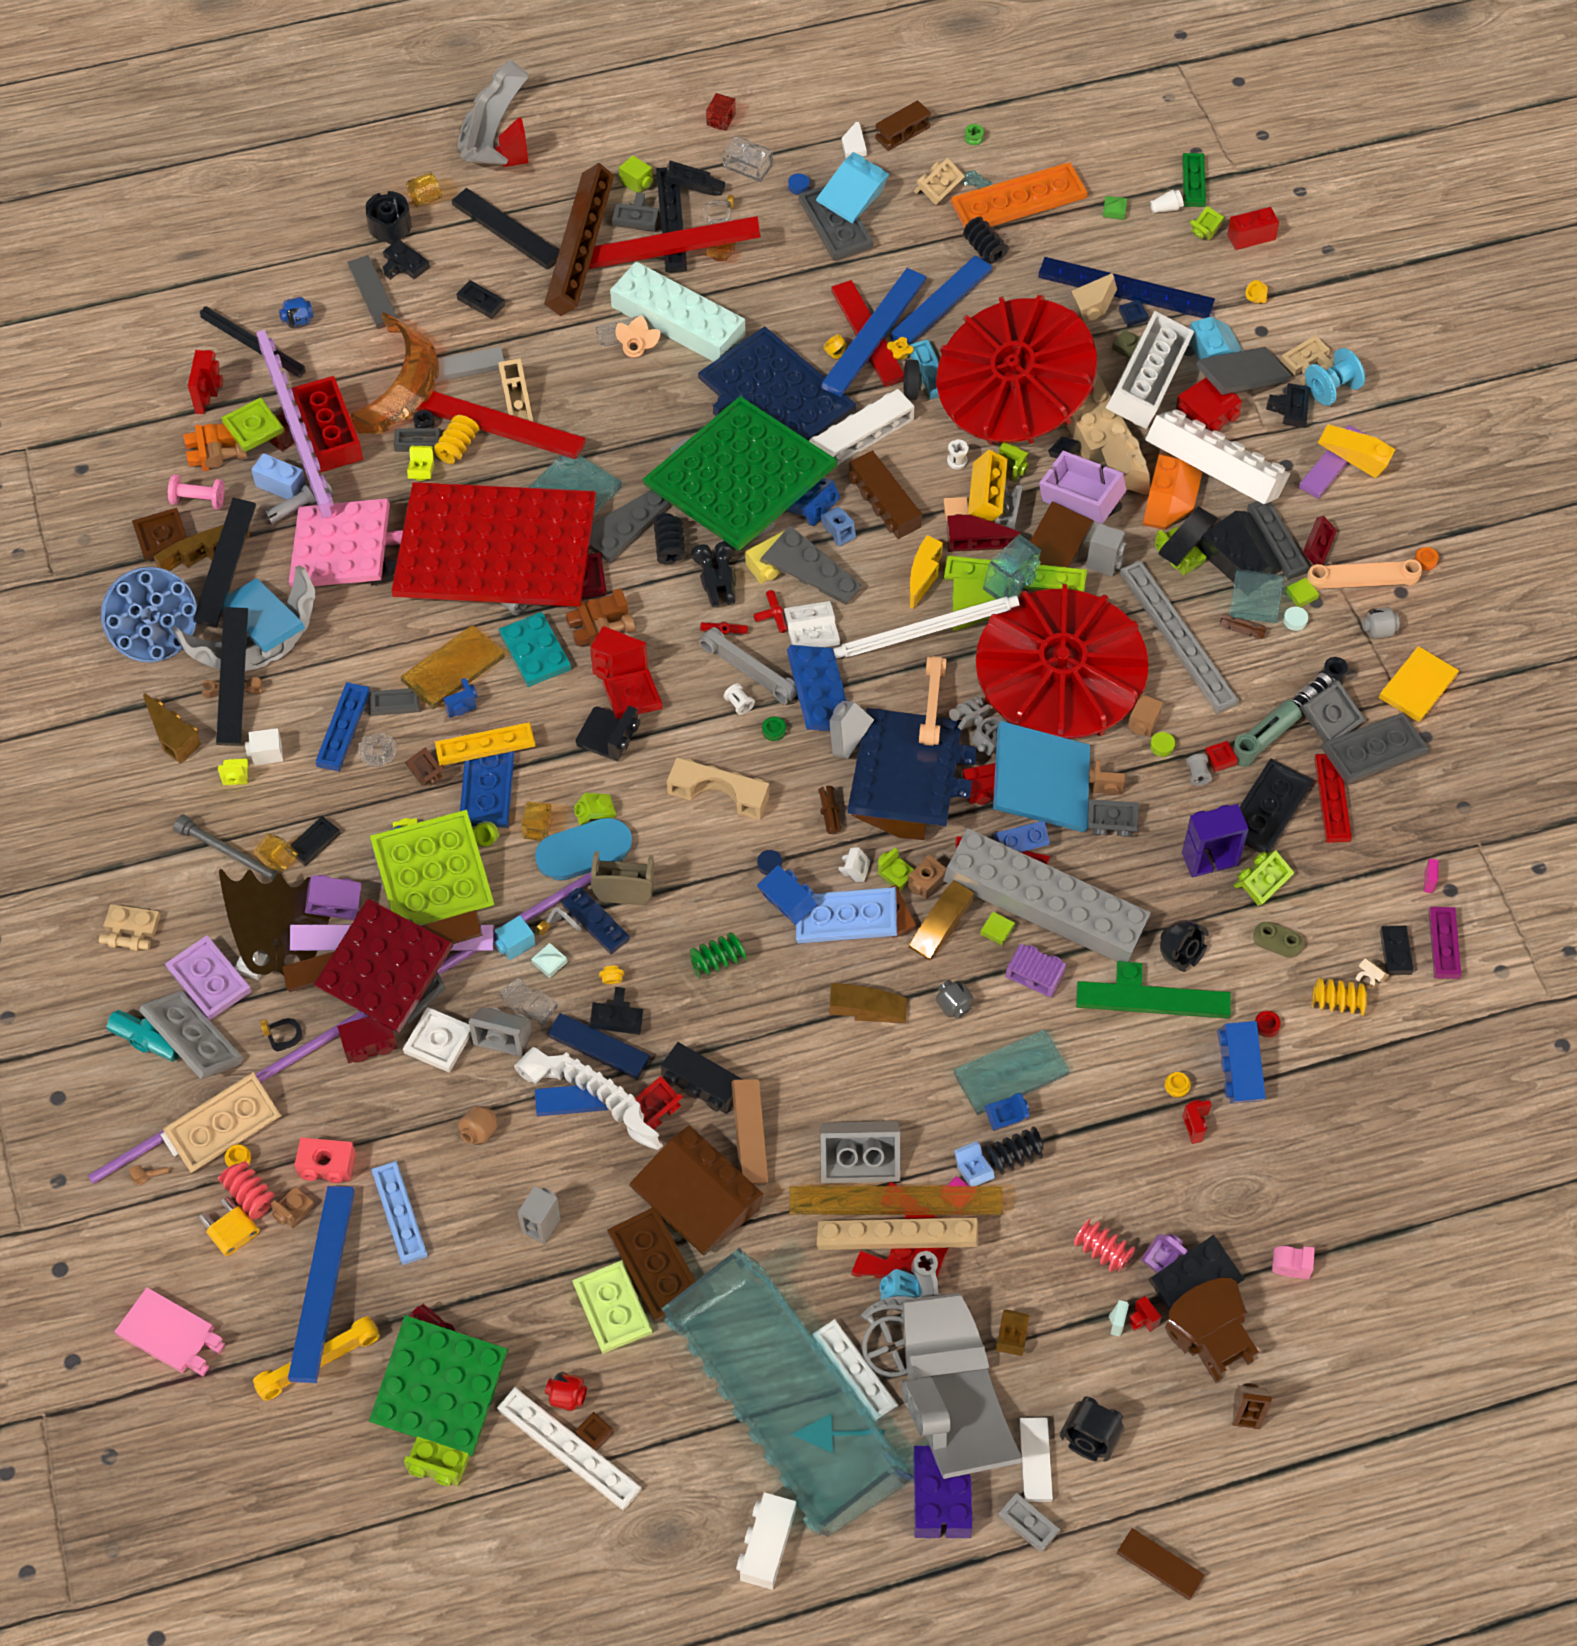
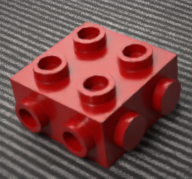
[1176,377,1242,432]

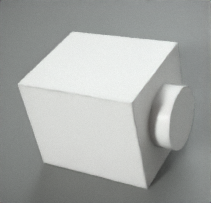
[245,728,283,765]

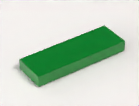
[1182,153,1206,207]

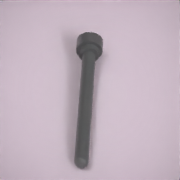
[173,814,278,880]

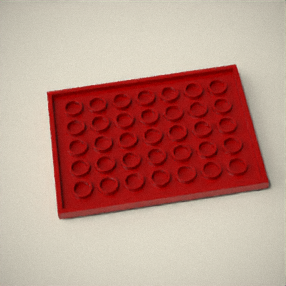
[391,482,597,607]

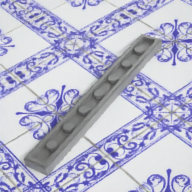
[1120,560,1239,714]

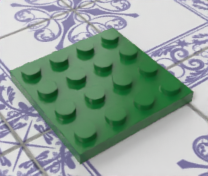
[369,1315,509,1456]

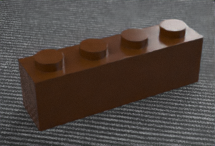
[848,450,922,539]

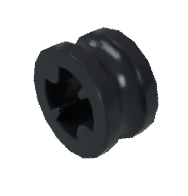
[413,410,435,428]

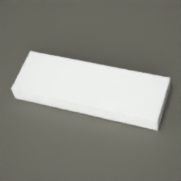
[1019,1418,1053,1502]

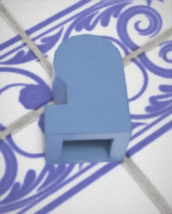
[821,507,856,547]

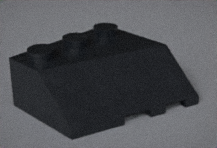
[1199,510,1281,595]

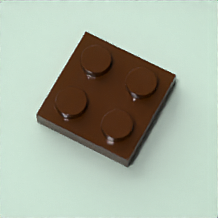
[132,507,187,561]

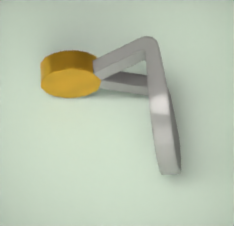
[535,907,582,936]

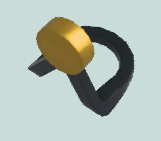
[260,1018,302,1052]

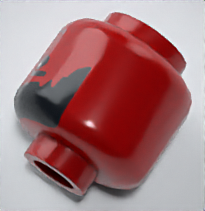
[545,1372,588,1411]

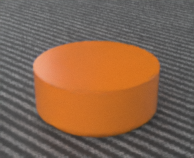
[1414,547,1439,571]

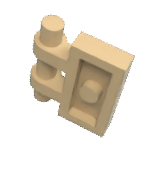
[1280,335,1334,385]
[99,904,160,951]

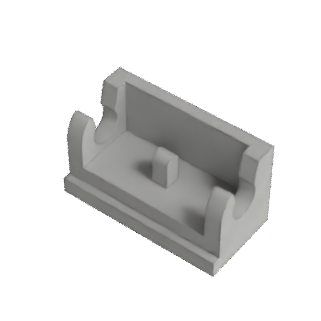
[993,484,1023,530]

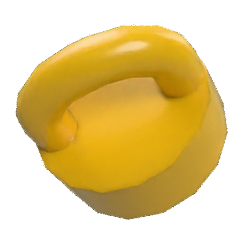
[1245,280,1268,303]
[823,334,847,359]

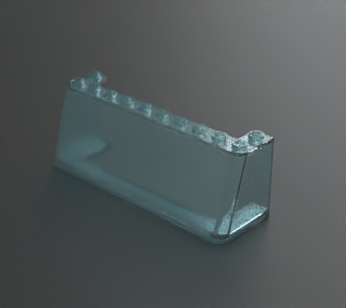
[661,1248,914,1537]

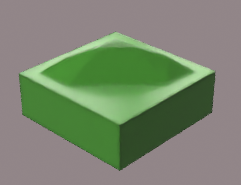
[1103,196,1127,220]

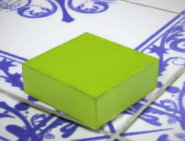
[1285,578,1319,607]
[980,912,1015,946]

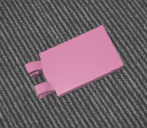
[114,1288,225,1376]

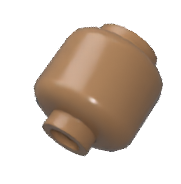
[458,1106,497,1145]

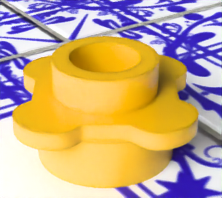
[887,337,913,360]

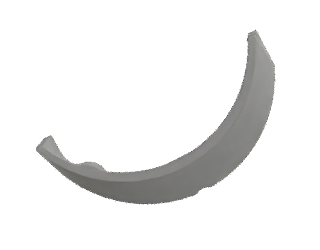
[457,60,529,165]
[171,565,315,671]

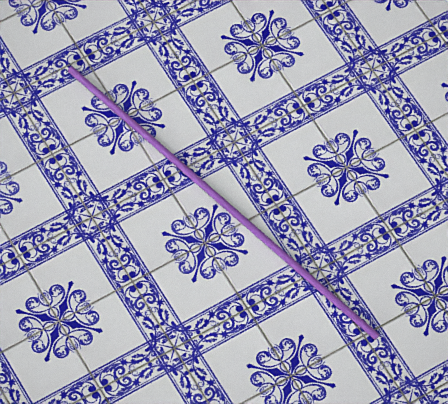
[88,872,591,1184]

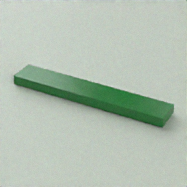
[1076,981,1231,1019]

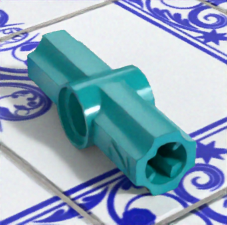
[106,1009,180,1062]

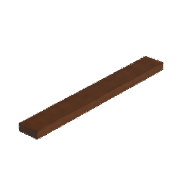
[282,910,483,993]

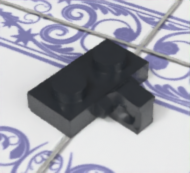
[383,239,430,280]
[1266,383,1310,428]
[589,987,643,1035]

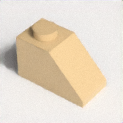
[1071,273,1117,323]

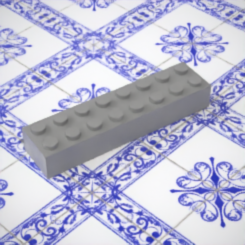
[943,828,1151,962]

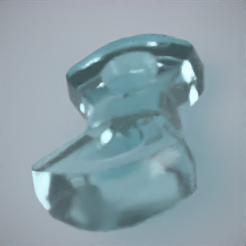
[963,171,992,189]

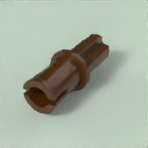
[818,786,841,835]

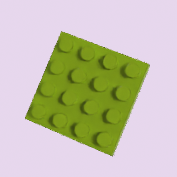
[369,810,495,925]

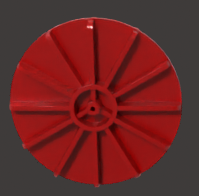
[936,295,1098,445]
[975,584,1149,739]

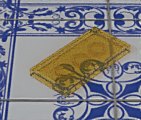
[401,625,505,709]

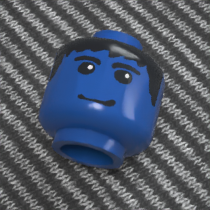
[279,297,313,328]

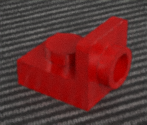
[1182,1100,1212,1144]

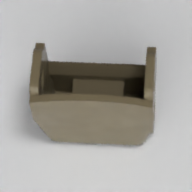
[591,851,654,905]

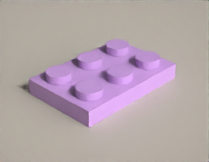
[165,935,252,1021]

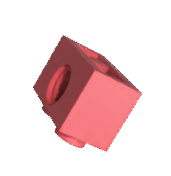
[295,1137,356,1183]

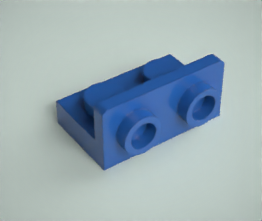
[787,478,840,526]
[991,820,1050,852]

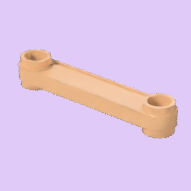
[1306,559,1422,591]
[919,656,947,746]

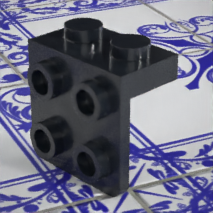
[575,705,640,762]

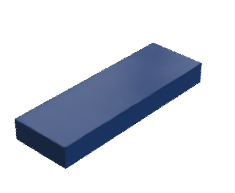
[535,1086,609,1117]

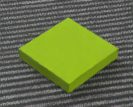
[221,397,284,453]

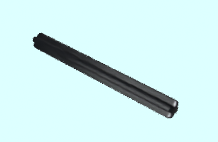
[200,306,306,377]

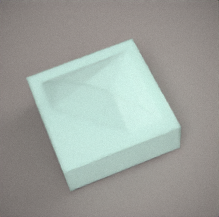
[531,943,568,979]
[1109,1300,1129,1336]

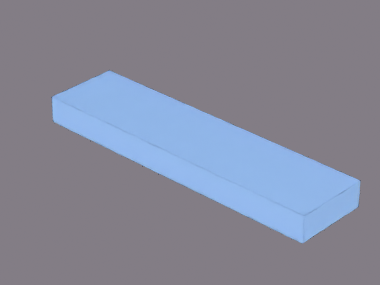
[371,1161,428,1265]

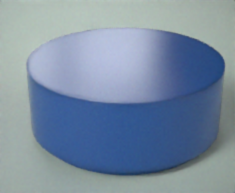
[788,173,810,195]

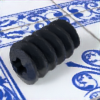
[963,216,1009,264]
[653,513,686,565]
[985,1126,1044,1175]

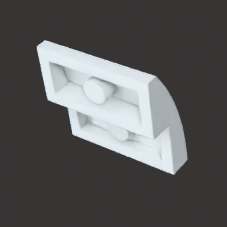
[784,601,840,647]

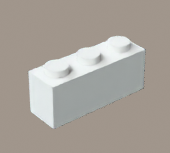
[736,1492,796,1590]

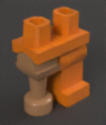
[183,423,247,471]

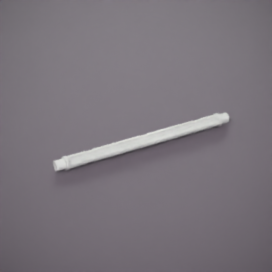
[833,595,1020,659]

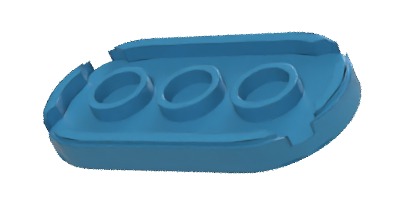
[535,818,632,881]

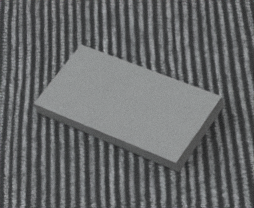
[139,990,244,1080]

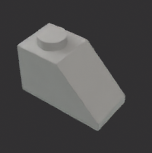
[829,701,874,759]

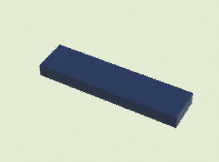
[547,1013,650,1080]

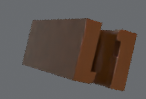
[875,100,931,151]

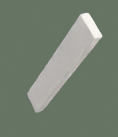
[497,1387,642,1511]

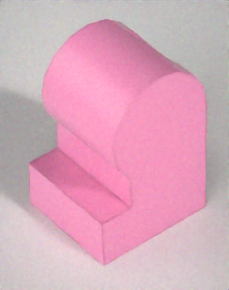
[1272,1246,1314,1280]

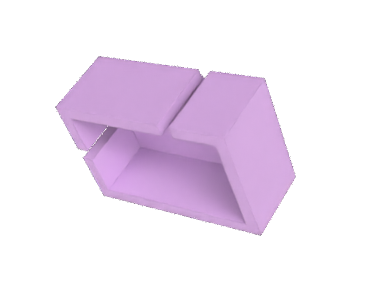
[1039,451,1126,524]

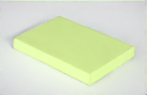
[572,1260,653,1354]

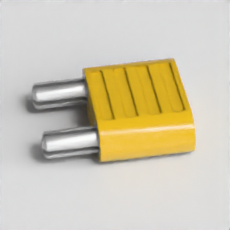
[199,1196,260,1256]

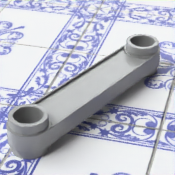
[699,627,797,705]

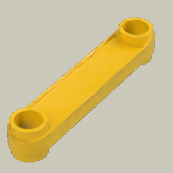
[253,1316,380,1401]

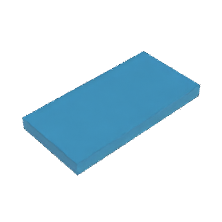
[223,578,305,653]

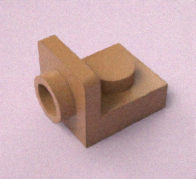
[270,1186,315,1229]

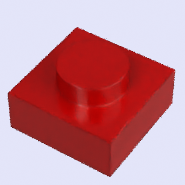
[1204,740,1238,772]

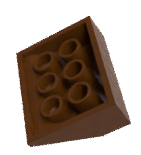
[629,1125,764,1256]

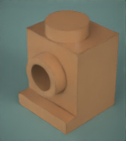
[908,854,947,900]

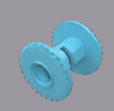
[1304,348,1366,406]

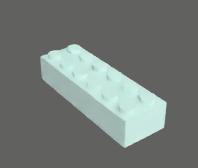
[610,262,746,362]

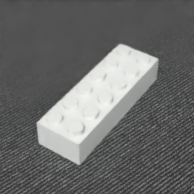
[1106,311,1194,429]
[1145,409,1290,504]

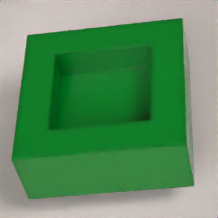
[1116,961,1143,986]

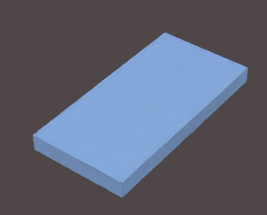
[796,887,897,944]

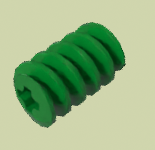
[690,932,747,979]

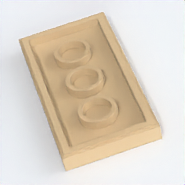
[163,1072,281,1173]

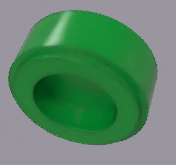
[762,716,786,741]

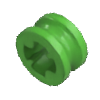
[964,124,984,145]

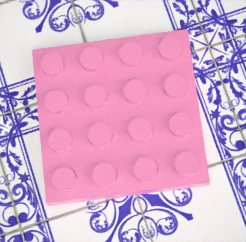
[289,498,390,588]

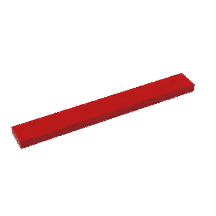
[589,216,761,269]
[414,388,586,460]

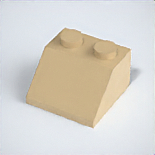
[1101,433,1150,495]

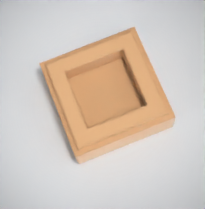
[943,497,968,522]

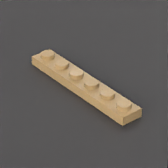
[817,1218,978,1250]

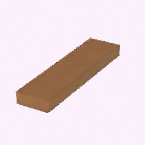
[732,1079,768,1185]

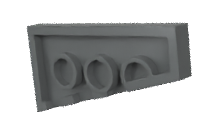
[589,490,671,564]

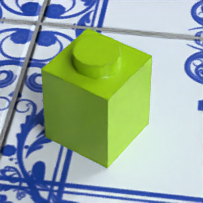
[618,155,653,193]

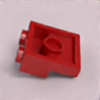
[187,350,223,414]

